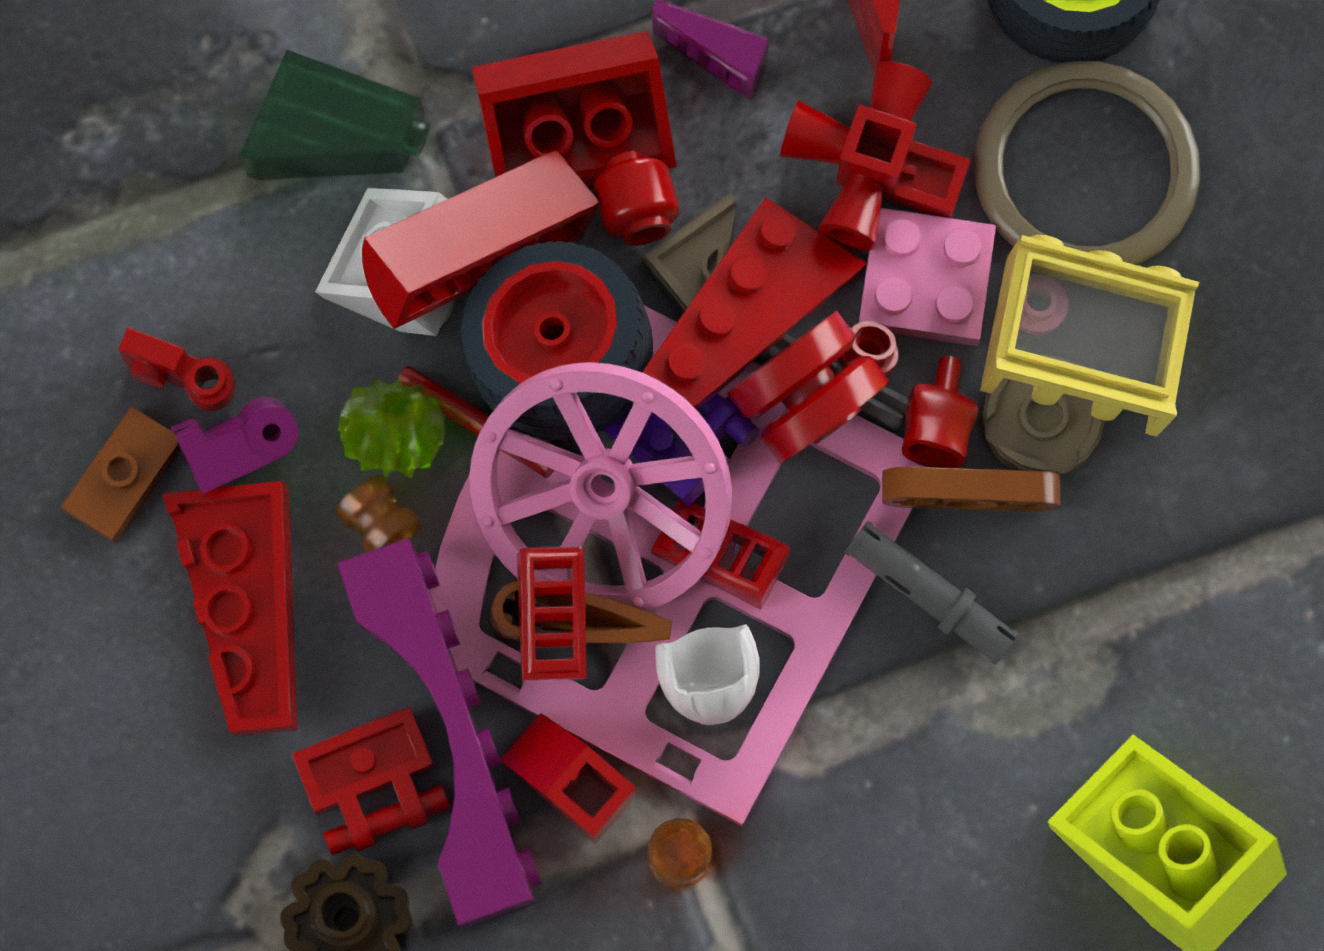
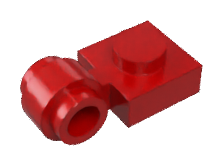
[118,327,236,411]

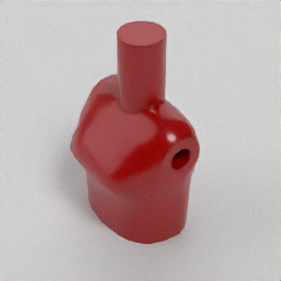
[902,356,978,468]

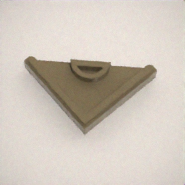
[641,194,737,314]

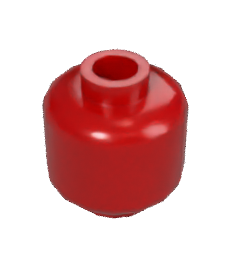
[593,151,680,246]

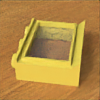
[980,235,1199,437]

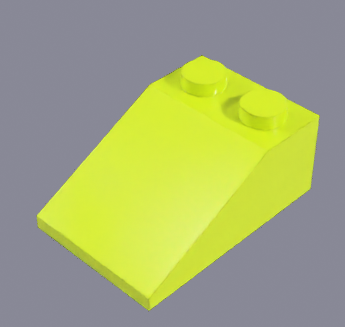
[1047,735,1287,951]

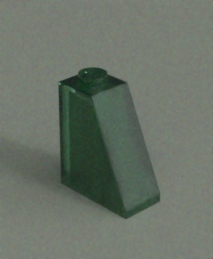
[239,50,430,181]

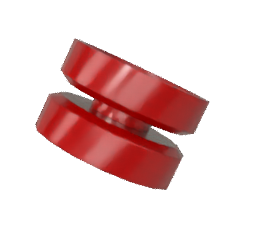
[727,311,890,463]

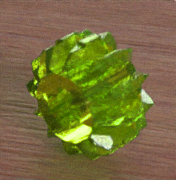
[338,378,446,478]

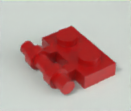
[292,706,450,856]

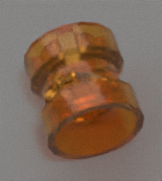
[334,475,422,553]
[648,818,712,890]

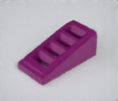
[652,0,769,100]

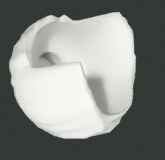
[655,625,760,725]

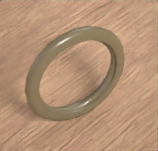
[973,61,1201,265]

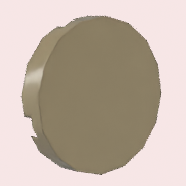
[980,356,1105,477]

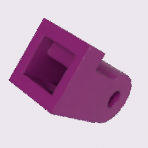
[171,397,299,494]

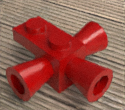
[780,61,971,251]

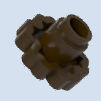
[280,853,413,951]

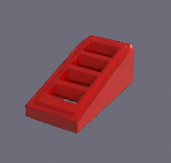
[651,500,790,610]
[517,547,586,681]

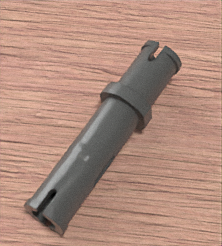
[844,521,1019,665]

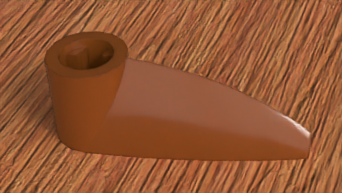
[488,581,672,644]

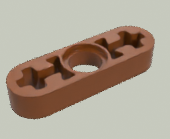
[882,467,1061,512]

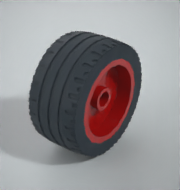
[460,241,653,441]

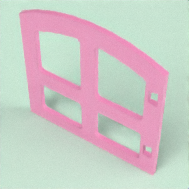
[430,305,924,827]

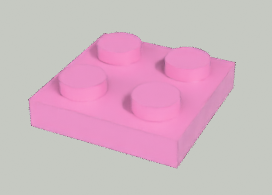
[858,208,996,347]

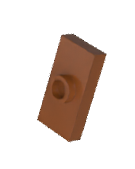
[61,406,181,544]

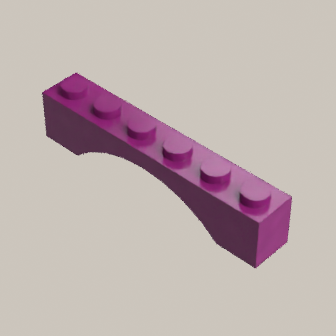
[337,538,542,928]

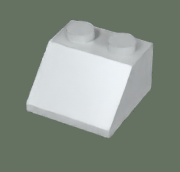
[315,188,453,336]

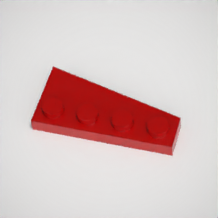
[642,197,867,410]
[163,481,298,736]

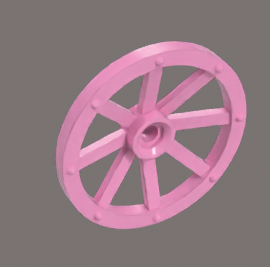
[469,363,732,610]

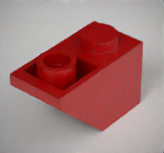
[500,713,637,844]

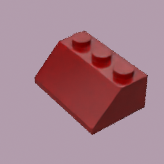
[471,31,677,186]

